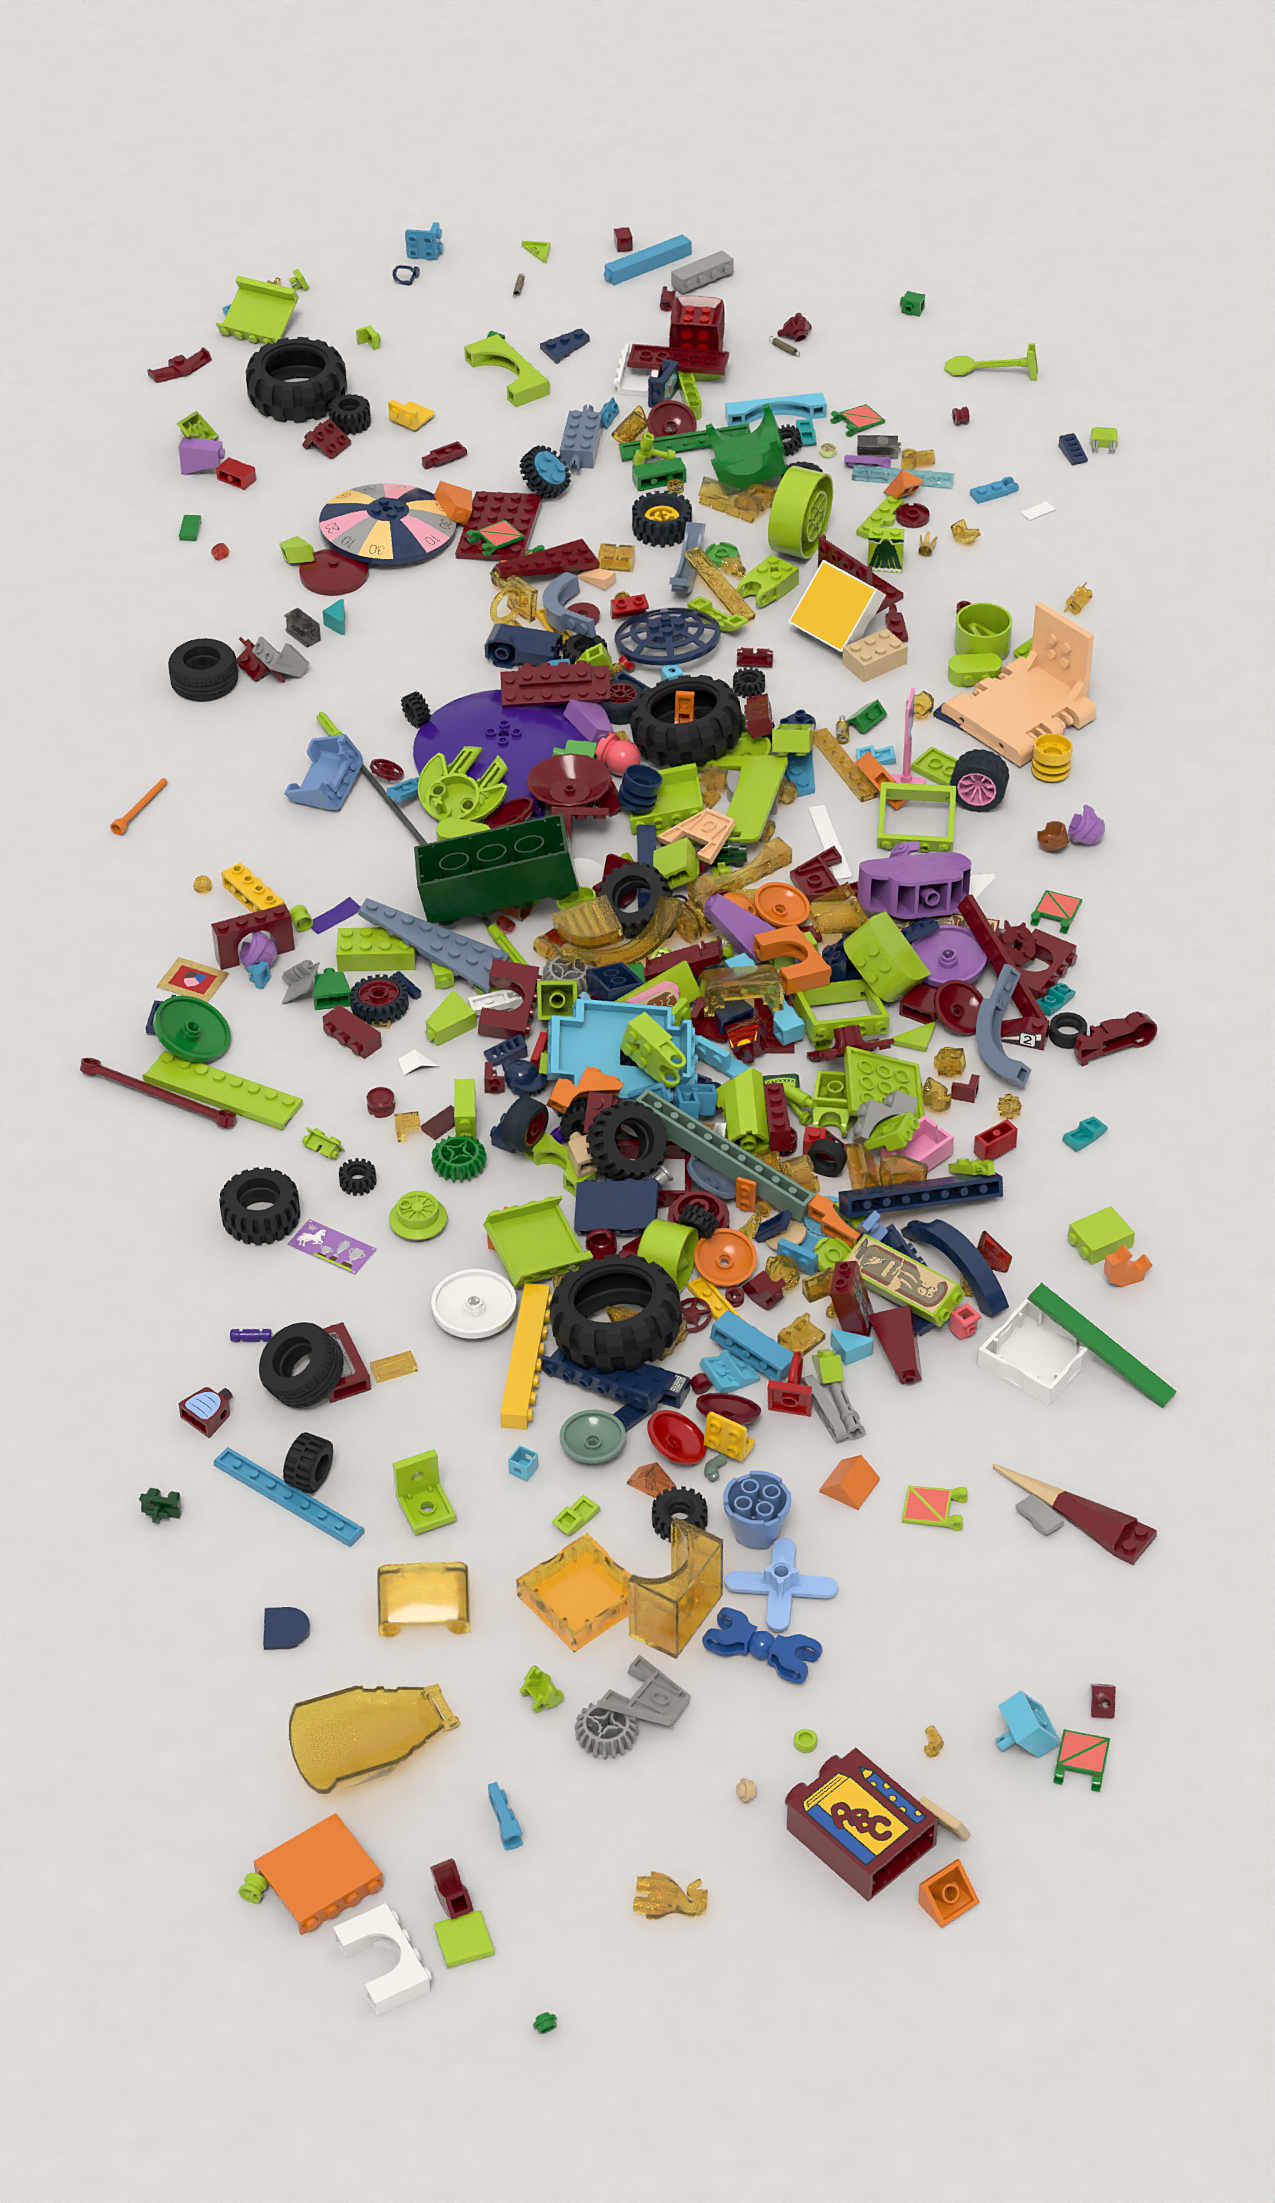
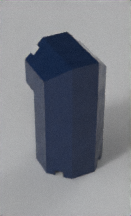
[484,623,563,669]

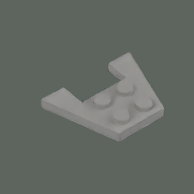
[598,1655,691,1726]

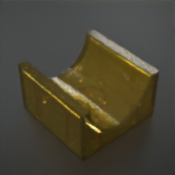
[628,1517,723,1659]

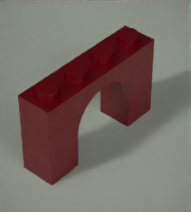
[211,904,295,970]
[997,929,1078,1000]
[478,959,542,1041]

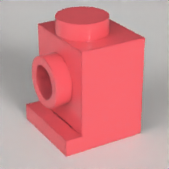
[949,1303,981,1340]

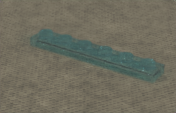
[852,465,954,489]

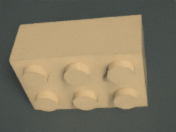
[842,628,908,683]

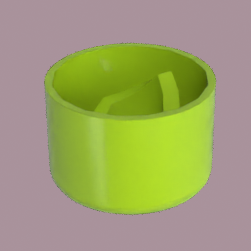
[954,603,1012,660]
[637,1219,699,1293]

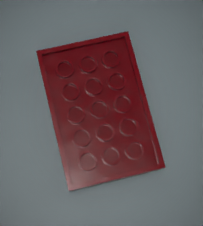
[455,491,543,561]

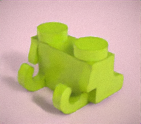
[520,1665,564,1713]

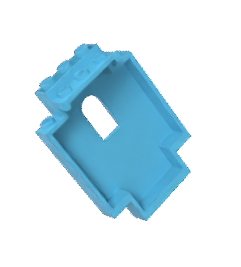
[547,999,698,1103]

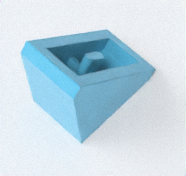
[830,1329,873,1366]

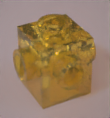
[700,764,728,791]
[934,1047,966,1077]

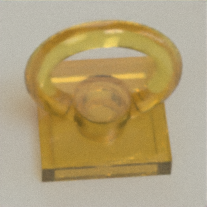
[490,575,538,624]

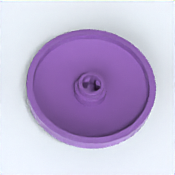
[911,925,987,987]

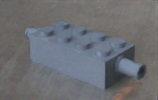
[560,404,603,472]

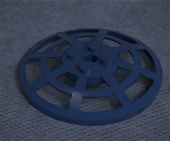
[614,607,721,666]

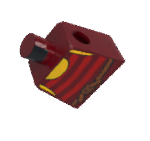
[725,1016,767,1064]

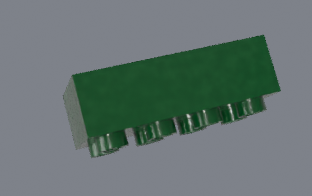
[414,813,579,926]

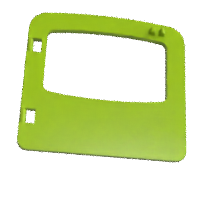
[656,755,788,844]

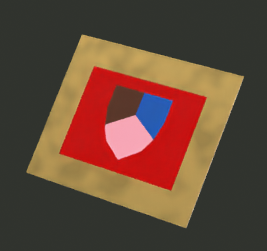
[156,957,229,1003]

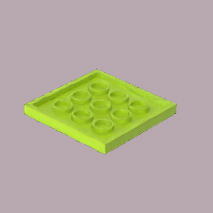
[844,1046,924,1120]

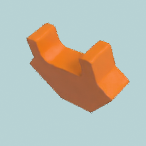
[1104,1245,1153,1287]

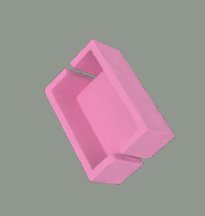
[880,1115,954,1182]

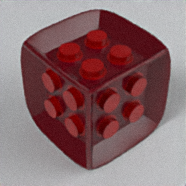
[669,296,725,351]

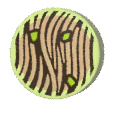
[820,443,836,458]

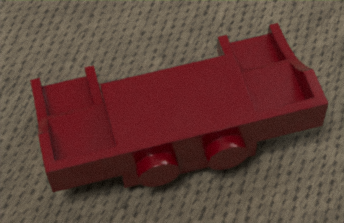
[643,936,723,982]

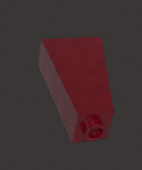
[868,1305,922,1385]

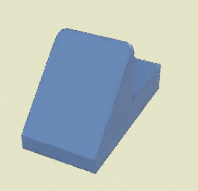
[855,1210,888,1241]

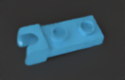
[488,1782,523,1850]

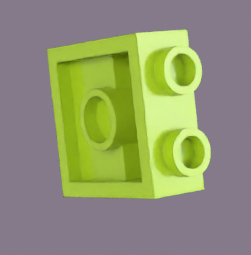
[864,1111,920,1152]

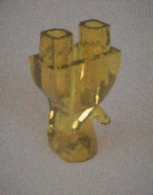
[633,1871,709,1920]

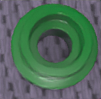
[533,2012,557,2034]

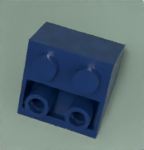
[822,936,851,983]

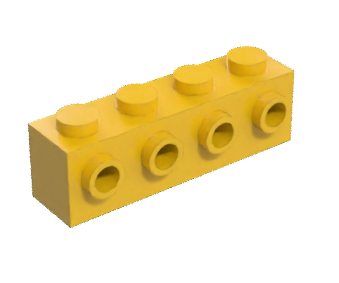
[221,863,285,913]

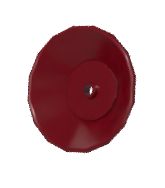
[526,754,612,807]

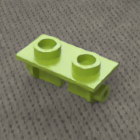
[302,1127,345,1159]

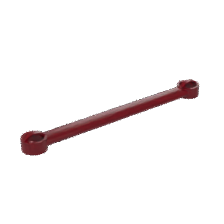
[80,1058,236,1128]

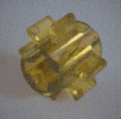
[996,1094,1023,1119]

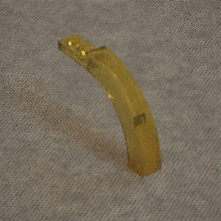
[556,896,683,967]

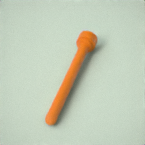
[110,778,167,835]

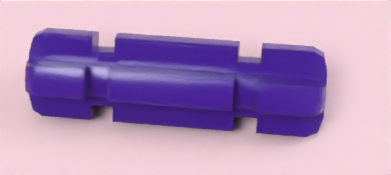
[230,1329,272,1342]

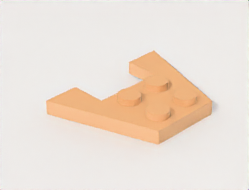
[657,808,736,865]

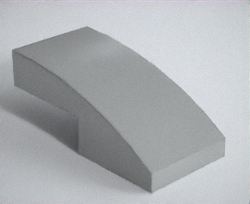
[1016,1494,1064,1535]

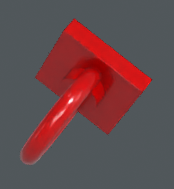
[767,1351,812,1417]

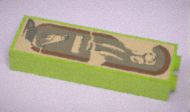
[843,1234,966,1327]

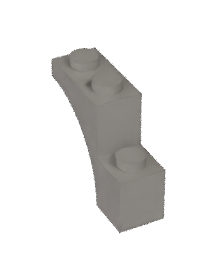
[852,1090,918,1144]

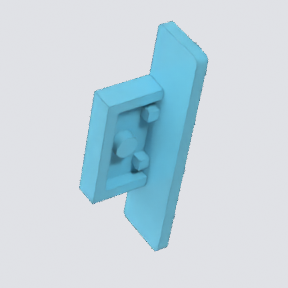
[695,1035,750,1078]

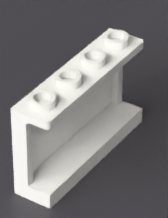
[614,344,663,396]

